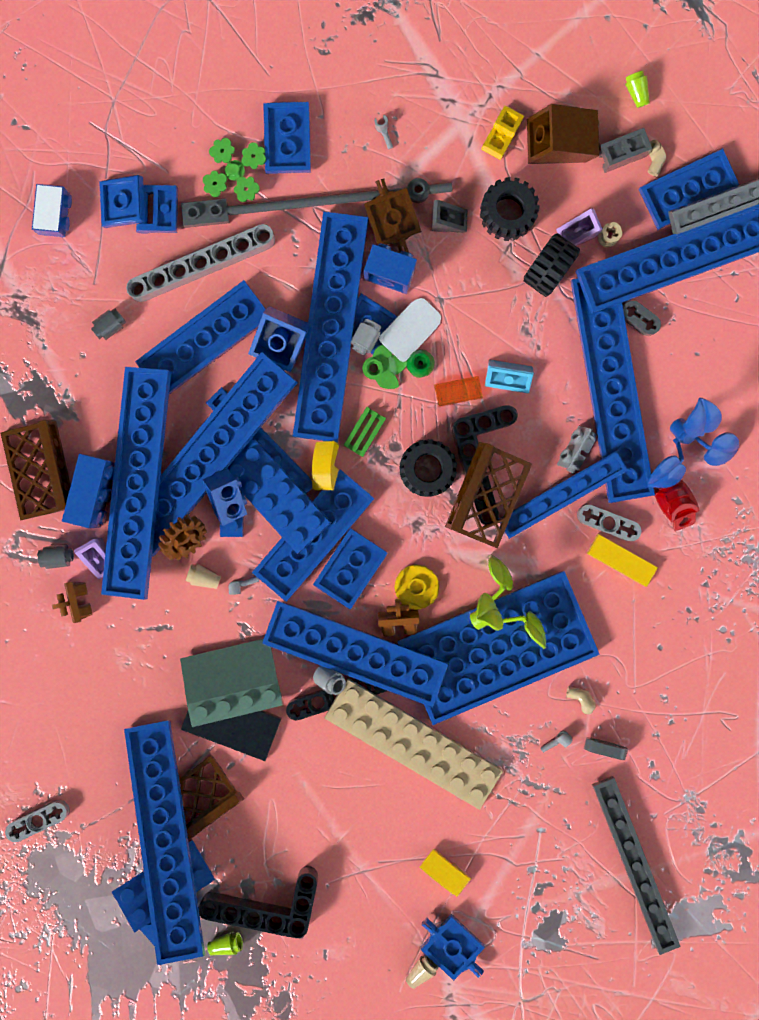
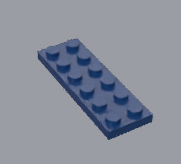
[135,280,266,394]
[228,437,332,554]
[252,469,375,602]

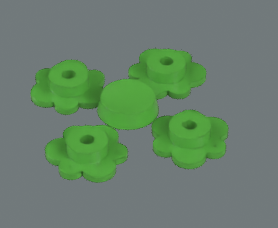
[203,138,266,202]

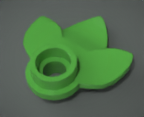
[362,345,407,389]

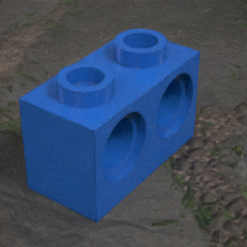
[203,468,247,526]

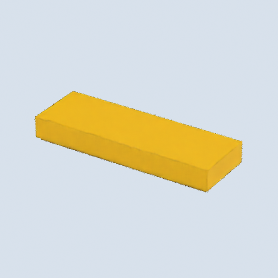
[586,534,658,587]

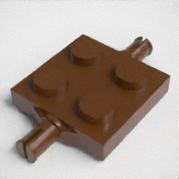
[364,178,422,253]

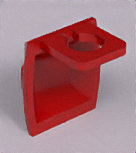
[654,480,700,531]

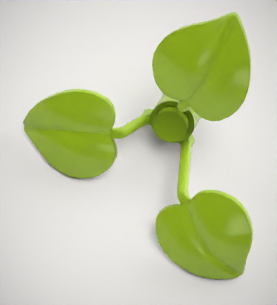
[470,555,546,649]

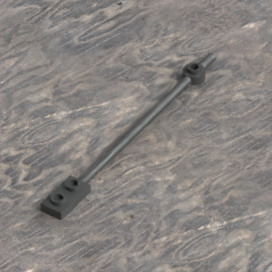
[181,178,452,228]

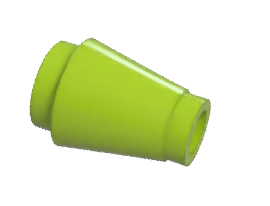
[625,71,650,108]
[207,931,243,956]

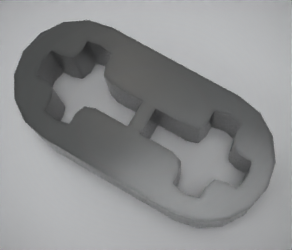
[623,301,661,336]
[584,737,628,760]

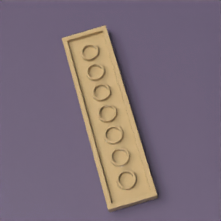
[325,678,503,810]

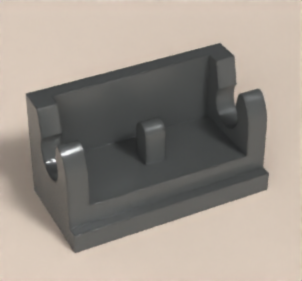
[599,128,652,173]

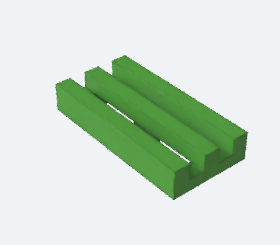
[344,407,386,457]

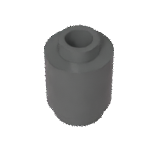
[91,308,126,340]
[37,544,74,569]

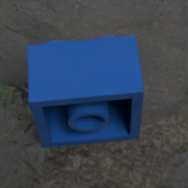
[364,243,417,294]
[248,306,311,372]

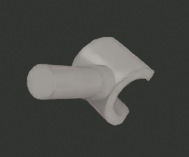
[374,115,393,150]
[228,577,259,595]
[541,731,572,753]

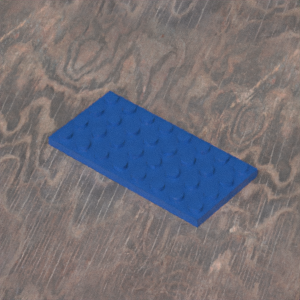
[397,571,600,725]

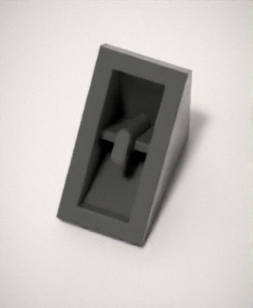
[432,200,468,233]

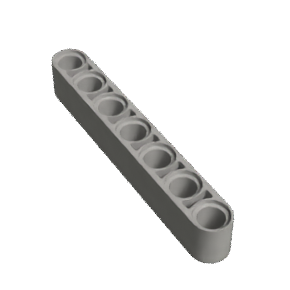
[126,224,275,302]

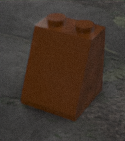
[527,104,600,164]

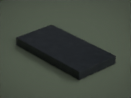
[181,710,282,761]

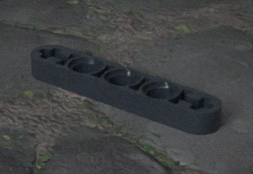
[286,679,387,721]

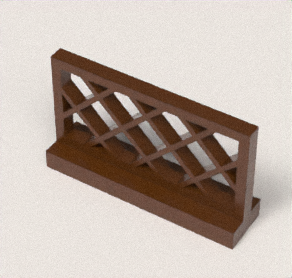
[0,420,71,521]
[445,442,532,549]
[179,755,244,841]

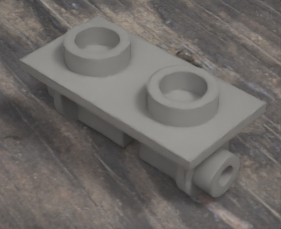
[557,426,597,474]

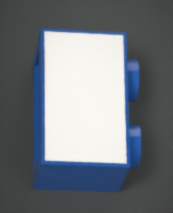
[32,184,72,238]

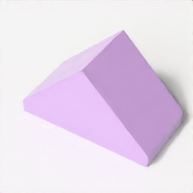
[556,208,603,246]
[74,538,106,579]

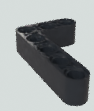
[452,405,518,525]
[198,866,318,938]

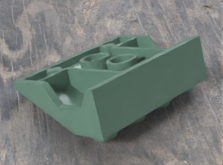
[180,639,284,727]

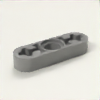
[577,505,641,541]
[5,800,70,842]

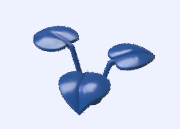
[646,397,739,488]

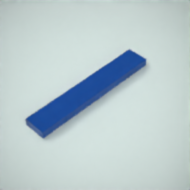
[206,387,312,494]
[499,451,629,539]

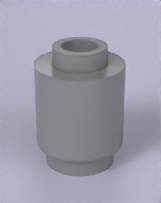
[351,319,381,355]
[313,666,346,695]

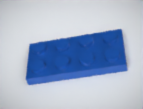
[639,149,740,230]
[111,840,215,933]

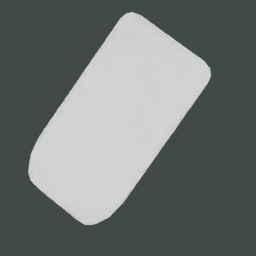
[379,298,441,362]

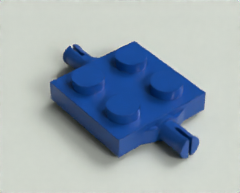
[421,914,485,981]

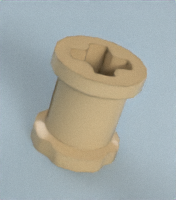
[598,222,622,248]

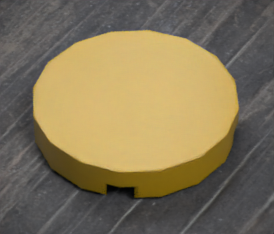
[394,564,439,610]

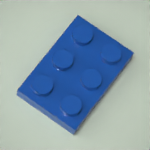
[263,102,311,174]
[313,528,388,610]

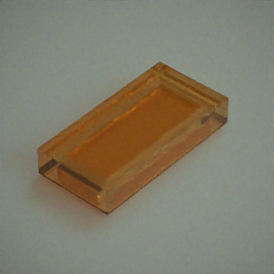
[434,376,483,407]

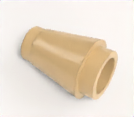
[185,564,221,589]
[406,955,439,989]

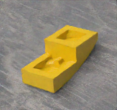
[481,105,524,160]
[312,441,339,490]
[419,849,472,897]

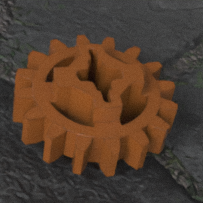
[158,515,207,561]

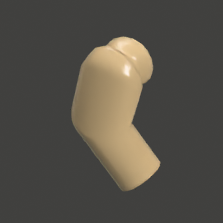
[648,140,666,177]
[566,686,596,715]

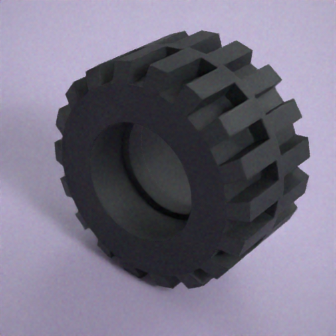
[480,177,540,241]
[523,233,580,297]
[399,439,457,497]

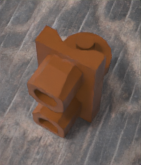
[52,582,93,623]
[378,599,420,636]

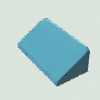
[485,360,534,393]

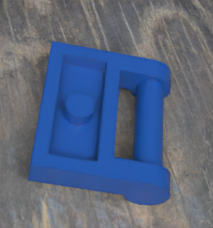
[136,185,178,234]

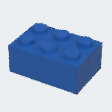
[62,454,115,528]

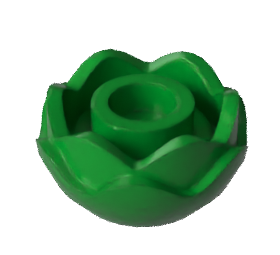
[406,349,435,378]

